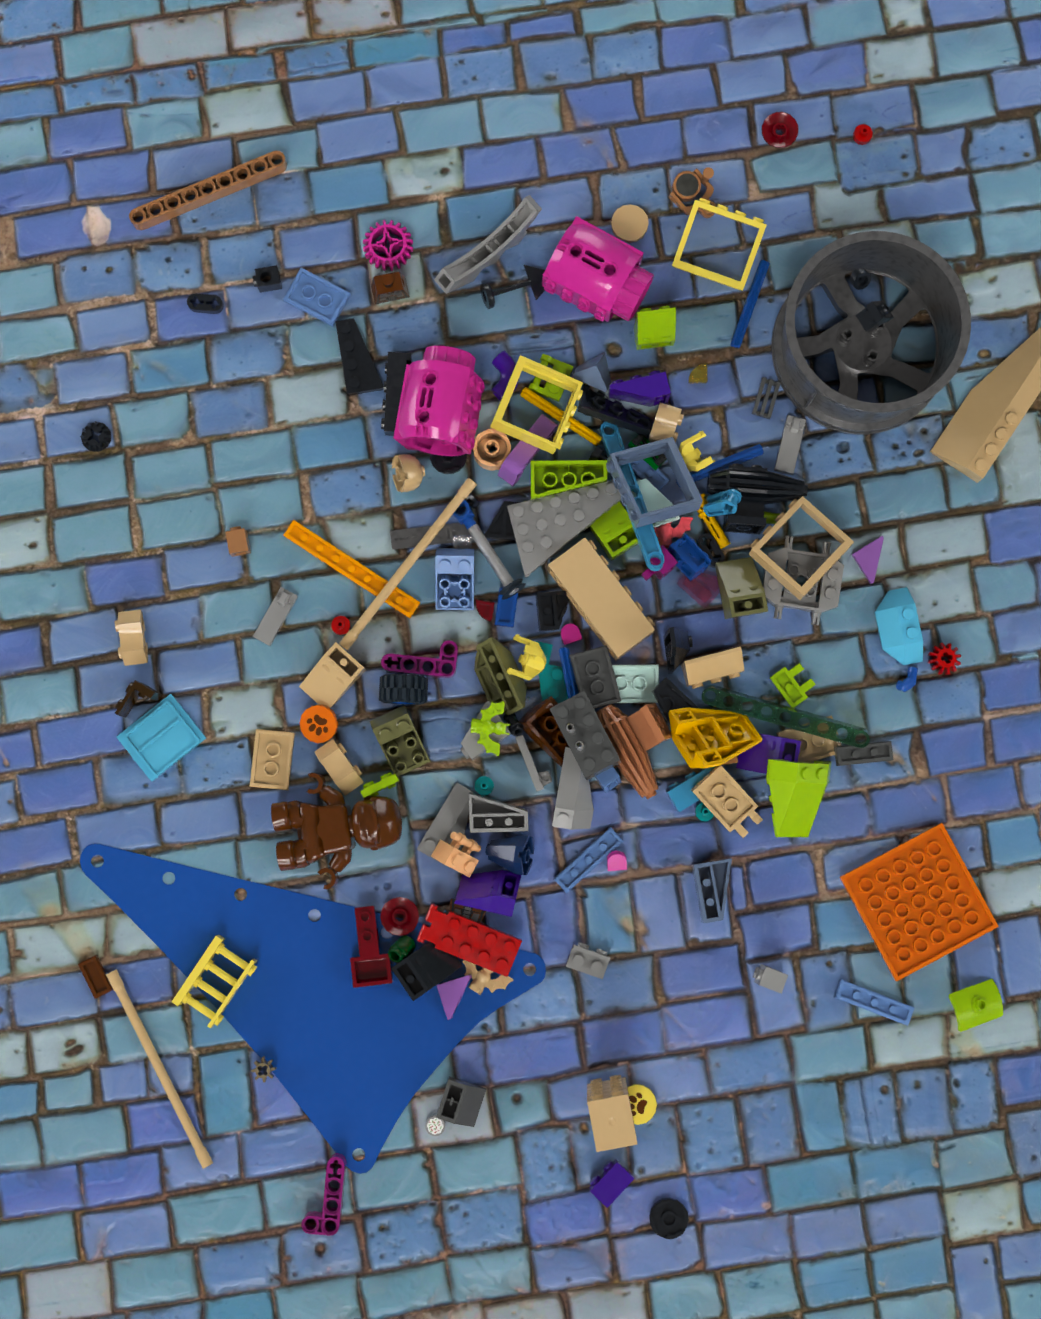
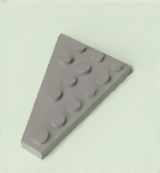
[507,480,621,577]

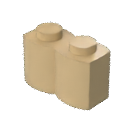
[649,403,684,443]

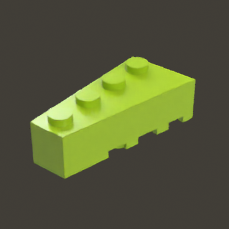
[530,460,607,500]

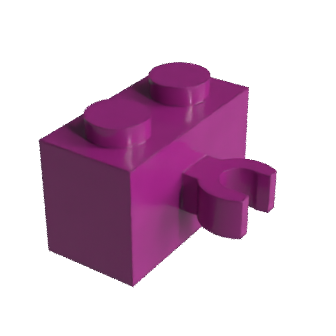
[641,545,678,581]

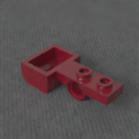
[350,905,393,988]

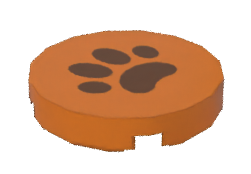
[300,704,338,743]

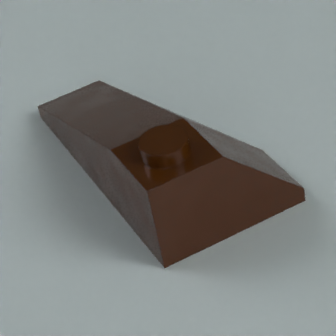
[519,696,579,767]

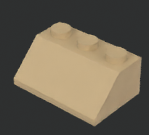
[681,646,744,689]

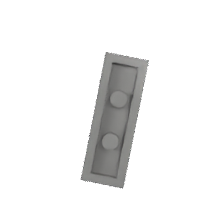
[774,415,806,475]
[253,587,298,646]
[515,735,552,792]

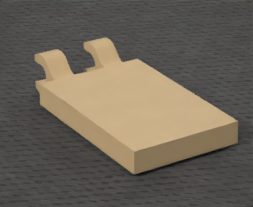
[691,765,763,838]

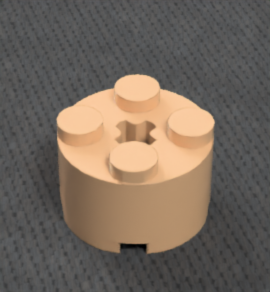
[473,428,511,471]

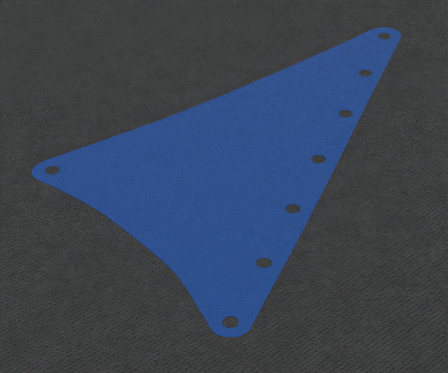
[80,844,546,1174]

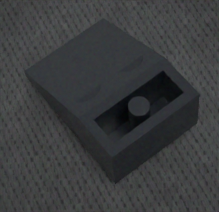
[391,942,463,1001]

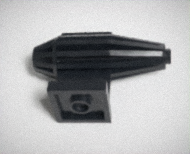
[707,463,808,535]

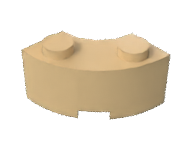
[115,609,148,666]
[314,739,364,796]

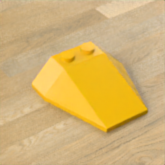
[669,707,762,768]

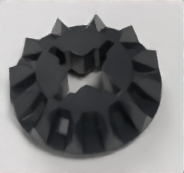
[80,421,112,452]

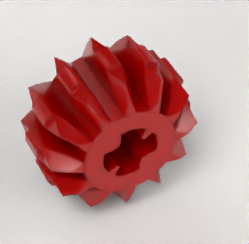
[928,642,961,675]

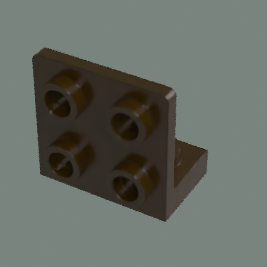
[115,680,162,718]

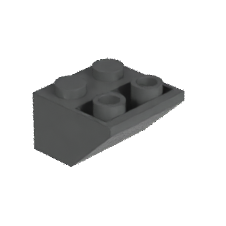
[436,1076,486,1127]

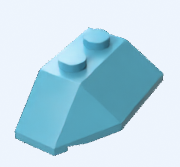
[874,587,923,665]

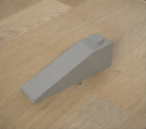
[552,746,594,830]
[417,783,473,868]

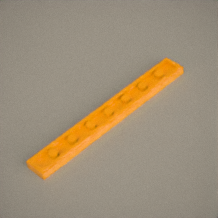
[283,520,420,619]

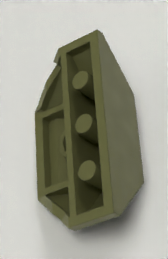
[474,637,527,715]

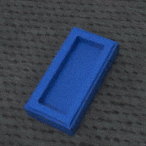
[495,587,518,628]

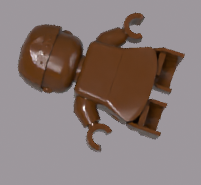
[271,773,402,890]

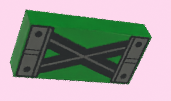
[628,434,667,471]

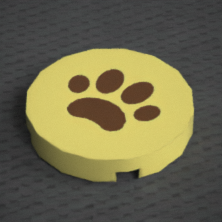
[627,1084,657,1125]

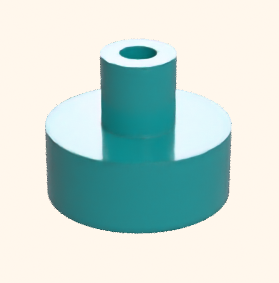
[475,776,494,796]
[695,803,714,821]

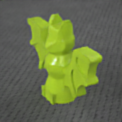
[470,701,510,756]

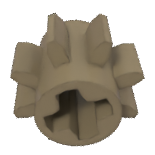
[251,1056,277,1083]

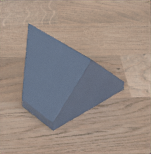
[572,352,611,392]

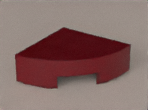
[476,599,495,622]

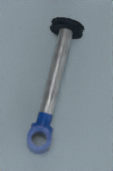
[453,500,526,600]

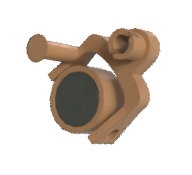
[668,167,716,218]

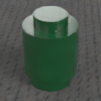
[388,935,416,963]

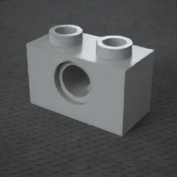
[753,964,788,994]

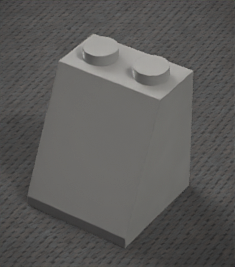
[460,701,511,761]

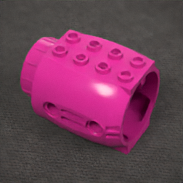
[542,216,654,322]
[393,346,485,456]

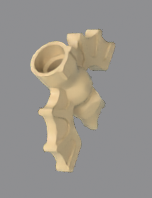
[462,960,514,995]

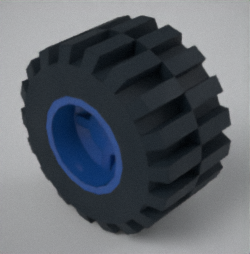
[379,674,428,705]

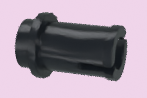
[503,713,523,736]

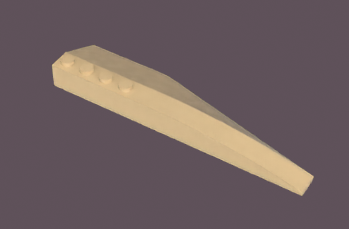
[930,327,1041,483]

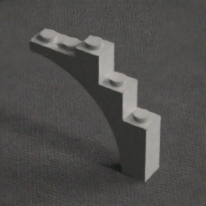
[434,195,542,294]

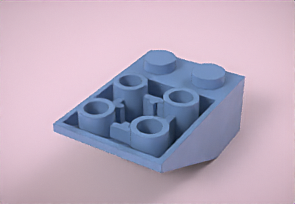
[435,548,475,610]

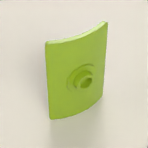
[948,979,1003,1032]

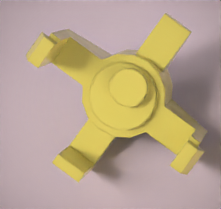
[679,431,716,472]
[507,634,546,681]

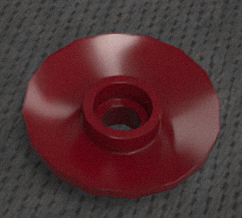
[762,112,798,148]
[380,897,419,936]

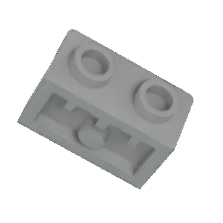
[566,942,611,979]

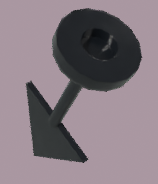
[480,265,545,309]

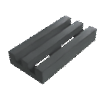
[752,377,781,419]

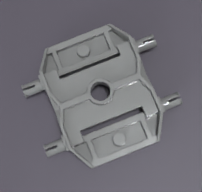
[763,536,844,626]

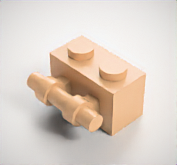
[431,832,481,878]

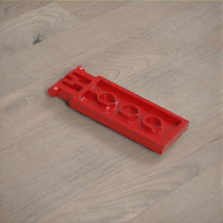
[417,903,522,977]

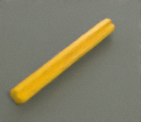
[520,387,602,446]

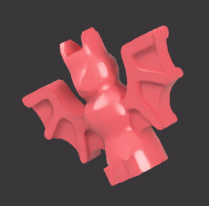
[654,517,693,548]

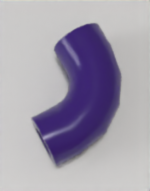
[491,350,519,401]

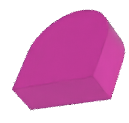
[561,624,582,646]
[607,851,627,871]

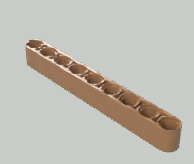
[129,150,287,230]

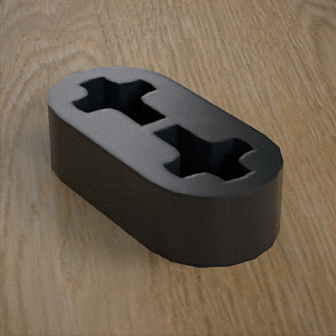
[187,293,224,314]
[697,533,724,568]

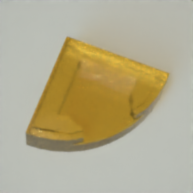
[688,363,708,383]

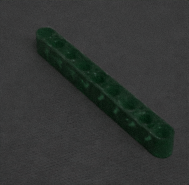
[702,685,870,748]

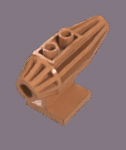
[596,703,672,799]

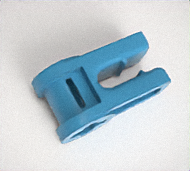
[703,489,742,517]

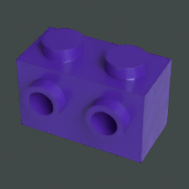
[589,1159,634,1208]

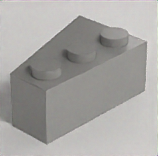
[469,792,528,833]

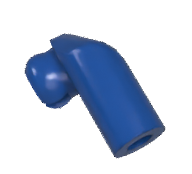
[896,667,918,692]

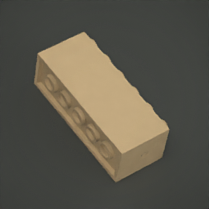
[547,538,655,661]
[587,1075,638,1152]

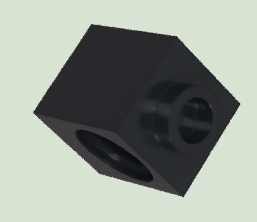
[252,265,282,293]

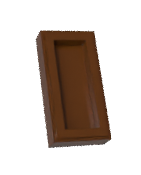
[78,955,113,999]

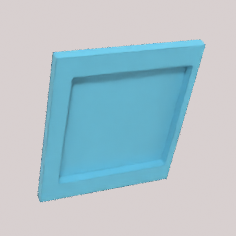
[117,694,206,782]

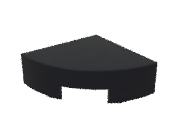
[464,493,479,509]

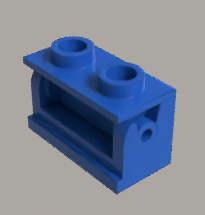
[668,534,712,581]

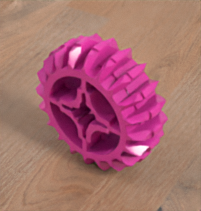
[363,220,413,271]

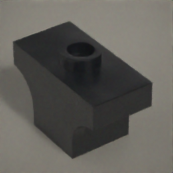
[856,301,894,332]

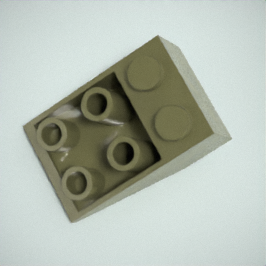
[715,557,768,619]
[370,705,431,776]

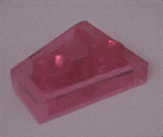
[677,573,720,609]

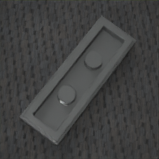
[834,741,894,766]

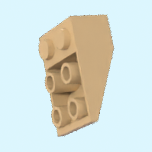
[299,642,366,708]

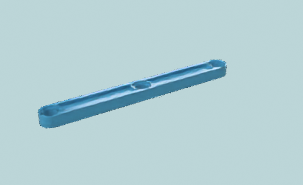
[600,422,664,571]

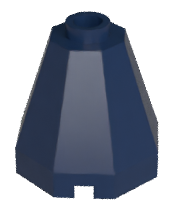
[485,835,535,875]

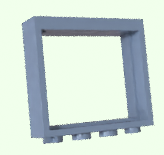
[606,437,703,528]

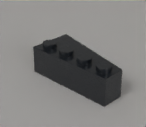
[381,352,413,436]

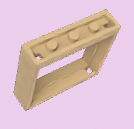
[749,496,854,600]

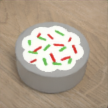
[425,1115,445,1136]

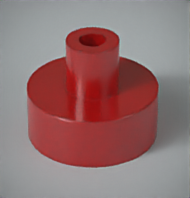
[853,124,873,145]
[331,616,351,636]

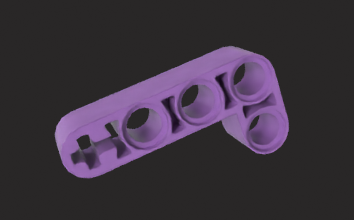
[498,414,558,486]

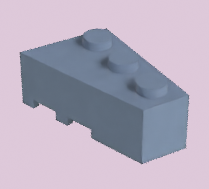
[692,858,732,923]

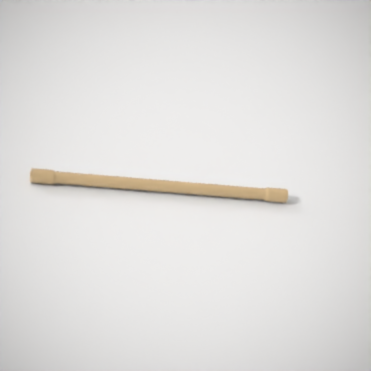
[339,477,477,650]
[106,969,213,1169]

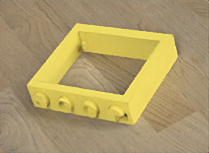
[672,198,767,291]
[490,355,583,454]

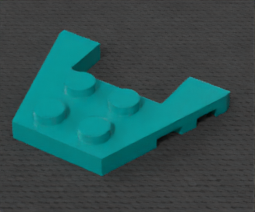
[536,641,579,704]

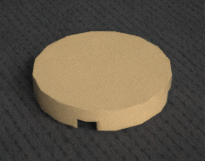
[611,204,649,243]

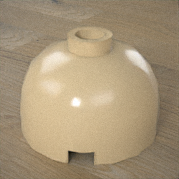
[392,454,425,493]

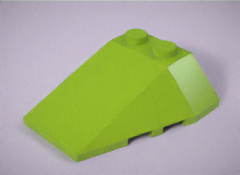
[766,759,832,837]

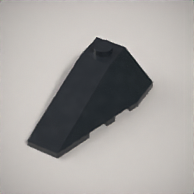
[663,627,693,674]

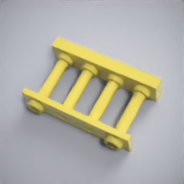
[172,935,257,1028]

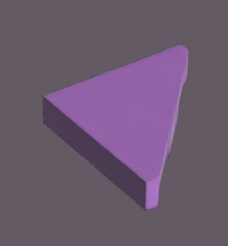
[852,536,884,584]
[437,974,472,1020]

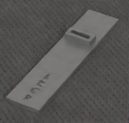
[390,523,474,550]

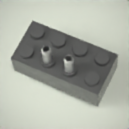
[550,691,621,780]

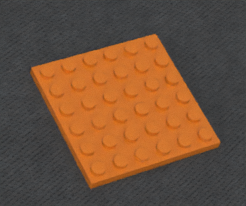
[839,823,999,982]

